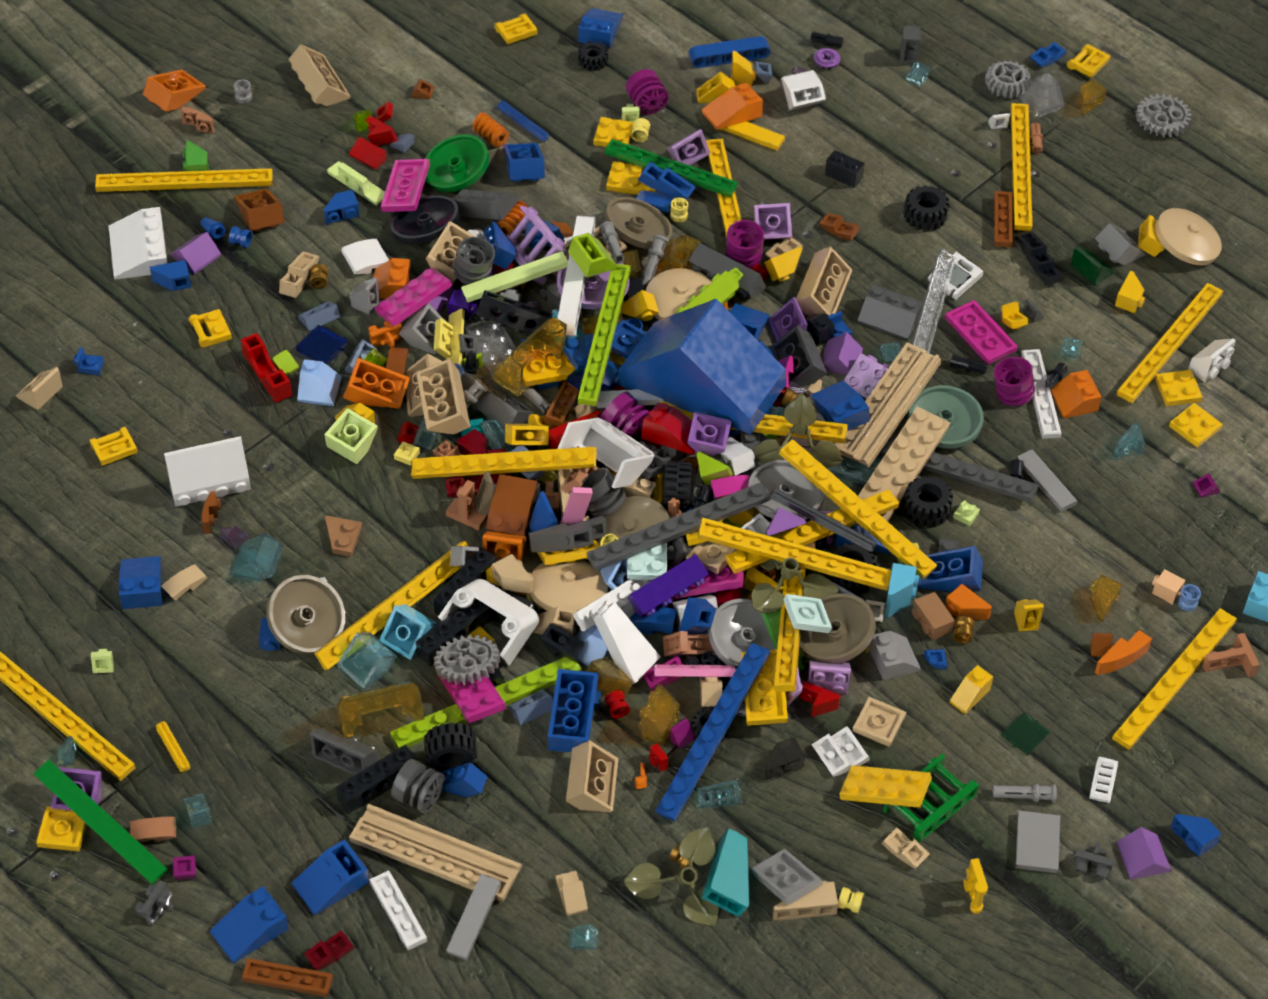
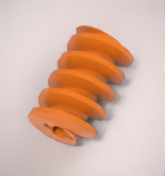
[473,112,510,147]
[497,200,528,236]

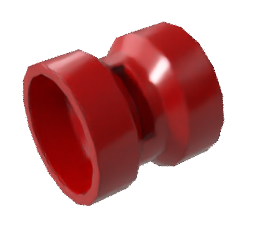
[605,690,630,719]

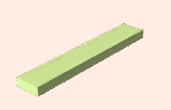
[461,251,568,303]

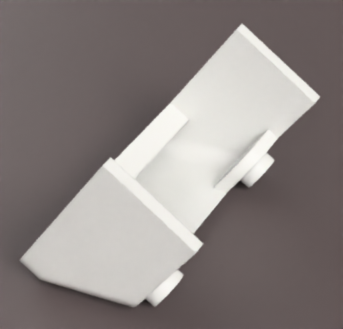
[558,418,655,488]
[438,579,539,666]

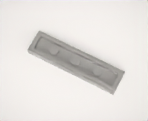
[1017,449,1077,512]
[446,874,501,961]

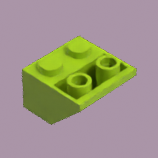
[568,233,618,278]

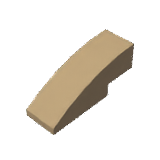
[279,251,319,298]

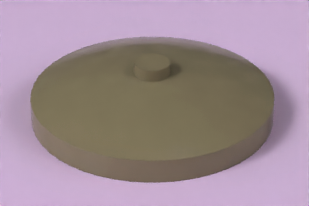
[604,197,672,249]
[595,496,670,547]
[266,575,345,654]
[799,594,876,664]

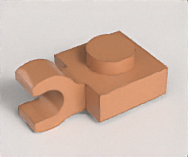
[544,481,559,512]

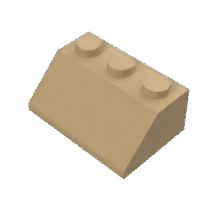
[426,221,475,287]
[404,353,443,417]
[566,740,618,813]

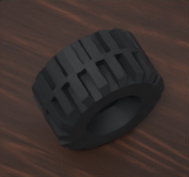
[903,185,949,231]
[663,461,692,510]
[903,476,953,527]
[826,543,877,595]
[424,723,477,771]

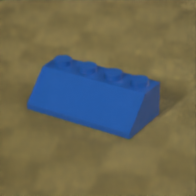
[548,669,598,752]

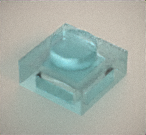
[1060,337,1083,359]

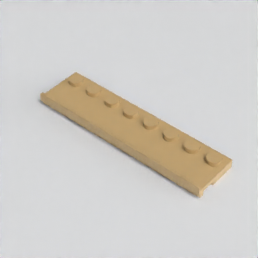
[835,343,941,468]
[349,804,522,902]

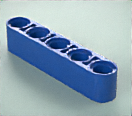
[688,36,771,68]

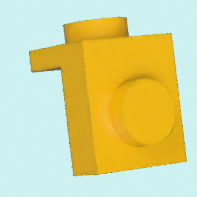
[1001,301,1028,329]

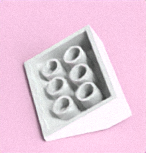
[109,207,167,280]
[164,436,251,507]

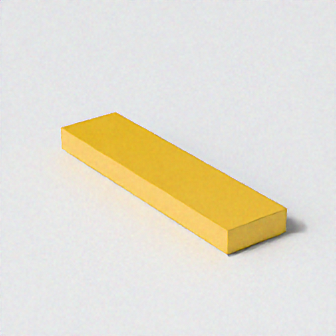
[720,122,785,151]

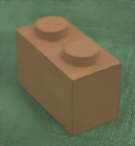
[912,592,955,640]

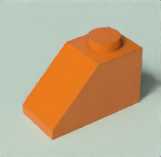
[945,584,992,620]

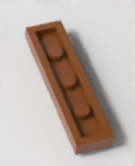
[994,191,1012,248]
[543,380,581,427]
[242,958,333,997]

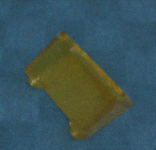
[493,318,567,396]
[335,681,425,738]

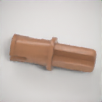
[1030,123,1043,154]
[666,498,681,518]

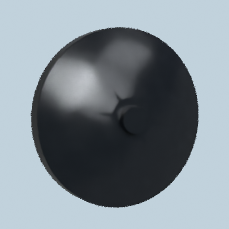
[390,195,460,244]

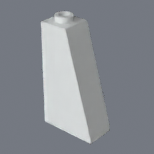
[593,602,661,686]

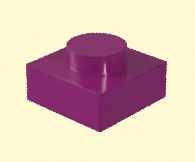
[173,855,196,880]

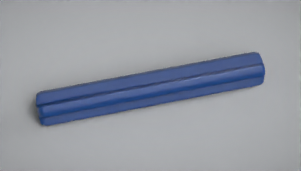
[498,101,549,142]

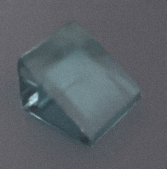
[906,61,930,86]
[879,342,901,363]
[57,736,76,765]
[570,924,598,950]

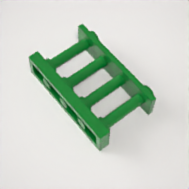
[883,753,979,843]

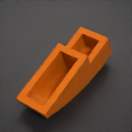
[1095,630,1152,675]

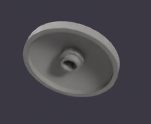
[748,460,825,519]
[708,599,775,669]

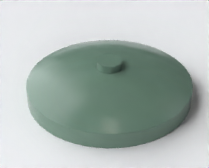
[908,385,984,449]

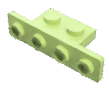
[327,161,385,206]

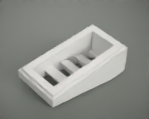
[1089,757,1118,803]

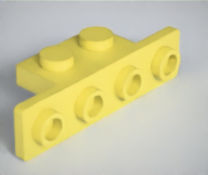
[434,308,465,365]

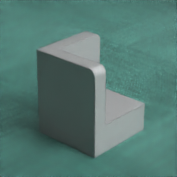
[450,546,479,567]

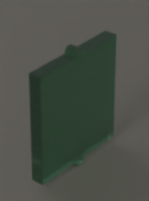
[1001,712,1050,755]

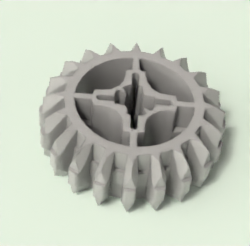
[985,60,1031,99]

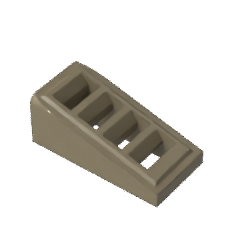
[475,471,493,515]

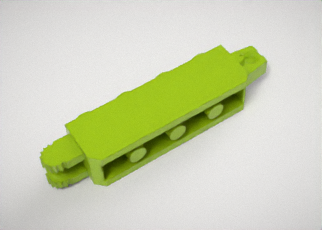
[675,267,743,314]

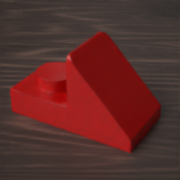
[365,115,398,146]
[799,680,841,717]

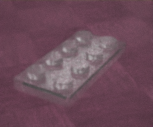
[464,320,519,382]

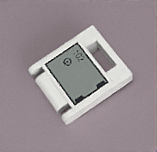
[928,252,983,300]

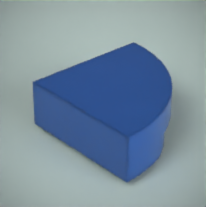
[924,649,947,670]

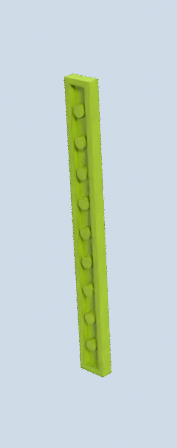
[578,264,631,406]
[390,657,581,749]

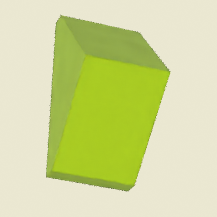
[697,451,734,485]

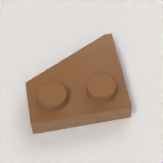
[325,516,362,557]

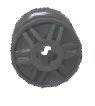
[453,237,495,285]
[581,468,626,518]
[391,759,445,814]

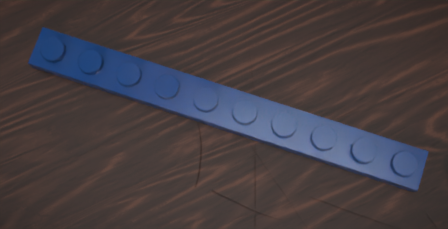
[656,643,770,822]

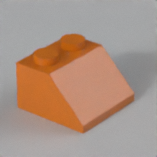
[374,258,411,299]
[1050,370,1102,419]
[483,531,526,563]

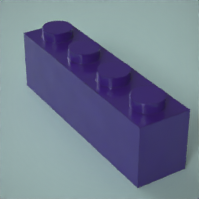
[627,554,709,618]

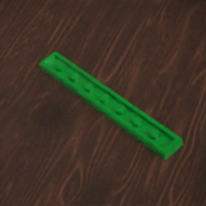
[604,139,738,197]
[34,759,168,885]

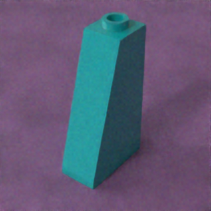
[701,829,749,917]

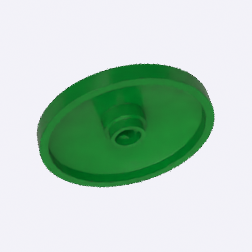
[425,134,490,192]

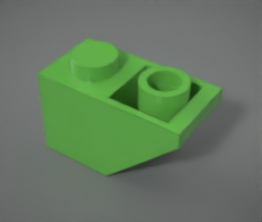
[183,141,209,171]

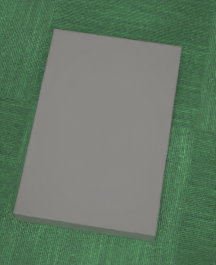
[1015,811,1060,873]
[751,849,822,905]

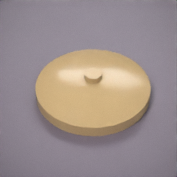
[1155,208,1222,265]
[646,268,712,320]
[530,559,608,611]

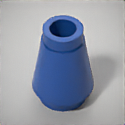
[201,217,225,239]

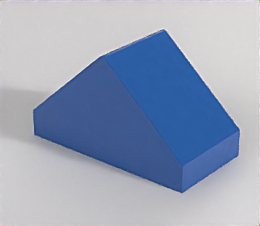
[618,299,786,434]

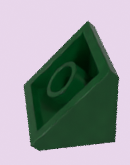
[1071,245,1115,286]

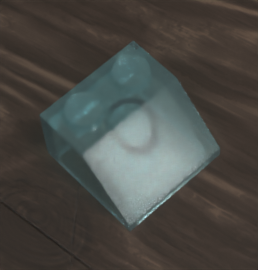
[230,532,283,581]
[337,632,397,689]

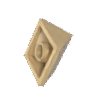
[16,367,63,410]

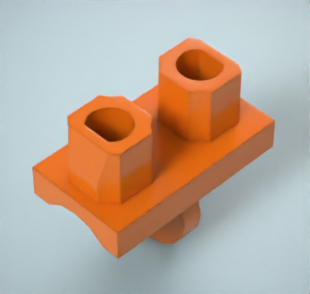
[368,321,402,347]

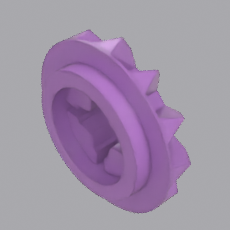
[814,48,841,69]

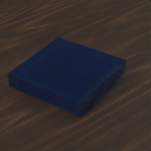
[296,324,348,365]

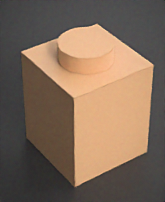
[1152,569,1185,604]

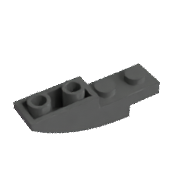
[529,516,607,552]

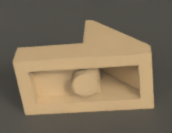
[556,871,588,916]

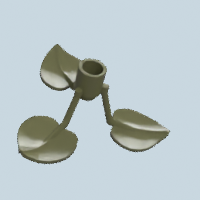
[753,393,843,468]
[751,557,839,613]
[624,828,718,926]

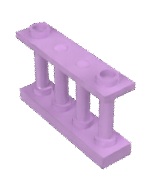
[505,205,568,284]

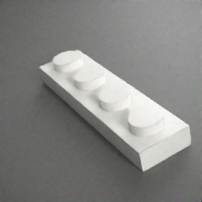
[370,871,427,951]

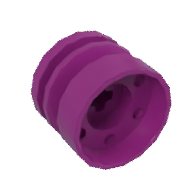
[625,69,669,115]
[725,220,764,268]
[994,356,1035,406]
[601,391,649,438]

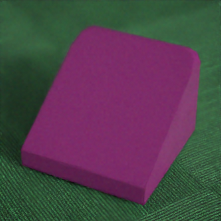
[1192,473,1221,498]
[670,718,694,749]

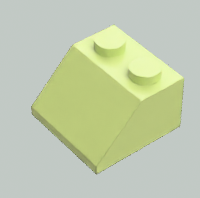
[324,408,378,464]

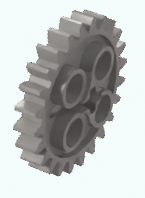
[1136,94,1192,137]
[434,634,500,685]

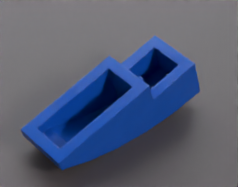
[638,162,696,200]
[629,607,677,635]

